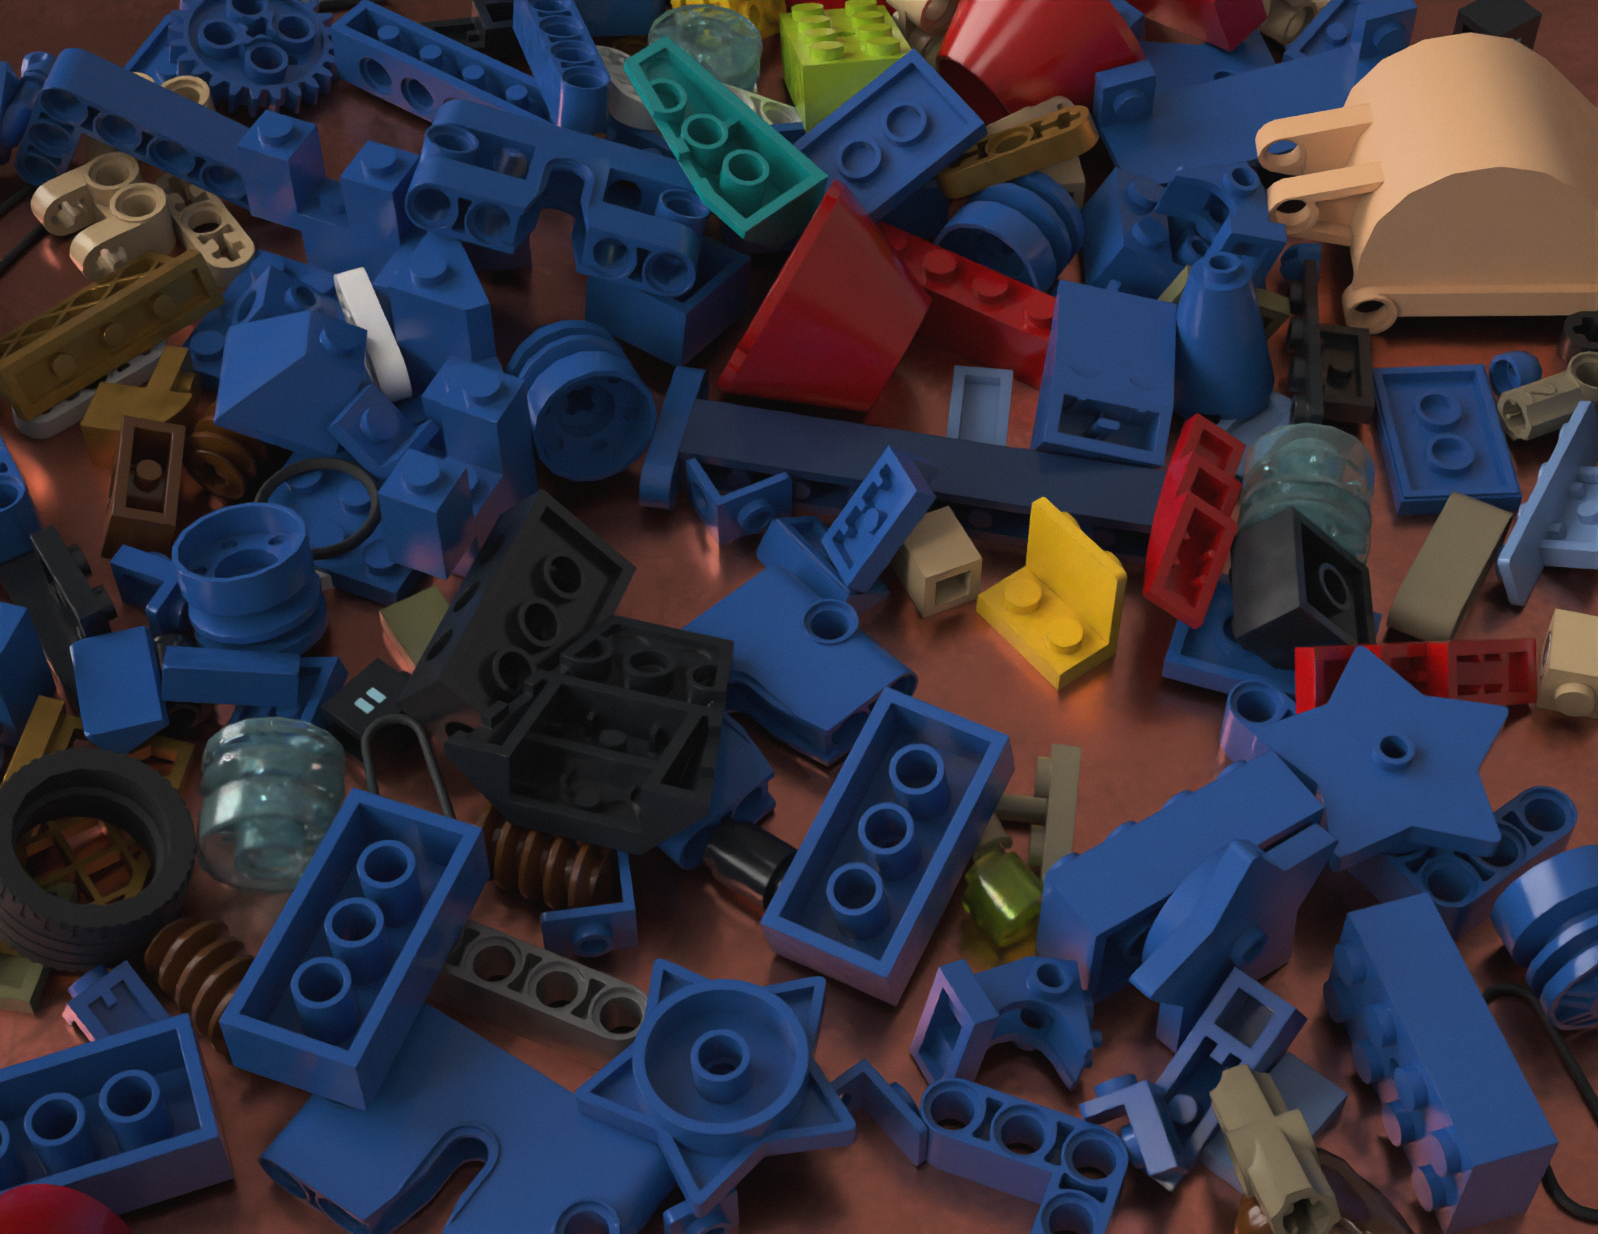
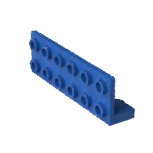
[1092,0,1418,188]

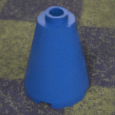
[1173,252,1275,422]

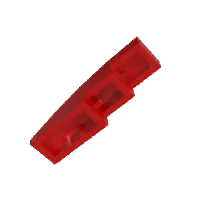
[1142,413,1247,630]
[1295,638,1537,714]

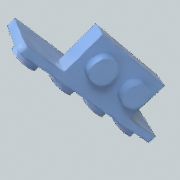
[1495,401,1598,606]

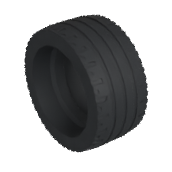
[0,747,196,973]

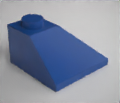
[214,310,367,458]

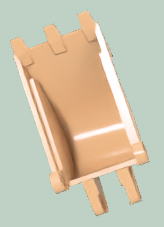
[1255,32,1598,335]

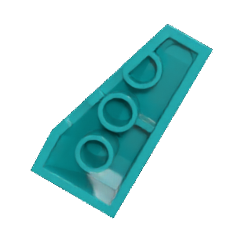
[623,35,829,249]

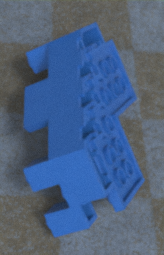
[181,110,538,606]

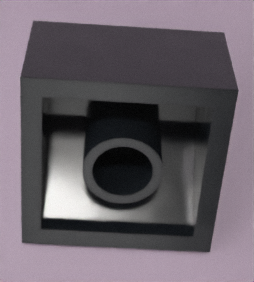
[1229,505,1376,670]

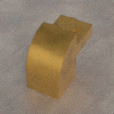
[80,345,202,468]

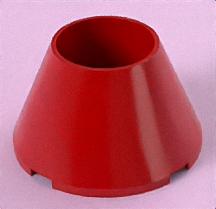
[935,0,1146,126]
[714,178,932,413]

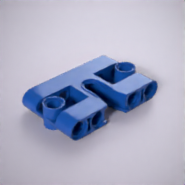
[404,99,711,297]
[657,564,918,870]
[258,1002,677,1234]

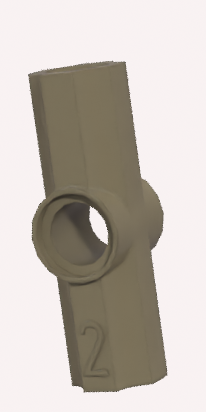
[1497,351,1598,441]
[1209,1064,1341,1234]

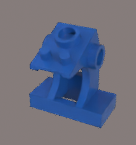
[1154,161,1287,288]
[909,956,1102,1091]

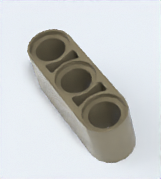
[1386,491,1513,641]

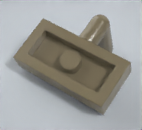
[995,744,1082,882]

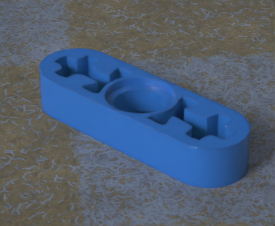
[639,365,709,511]

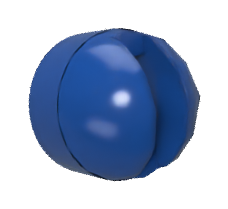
[1279,243,1321,287]
[1489,351,1543,397]

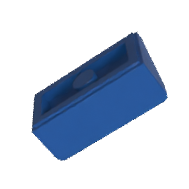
[756,515,890,615]
[70,625,169,754]
[162,646,300,708]

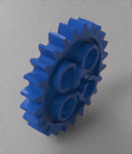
[167,0,339,117]

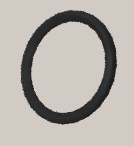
[254,457,382,560]

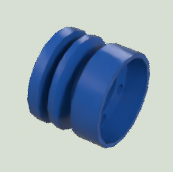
[933,171,1085,293]
[506,320,657,482]
[172,502,329,655]
[1490,845,1598,1030]

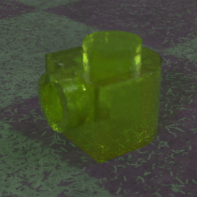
[963,851,1044,947]

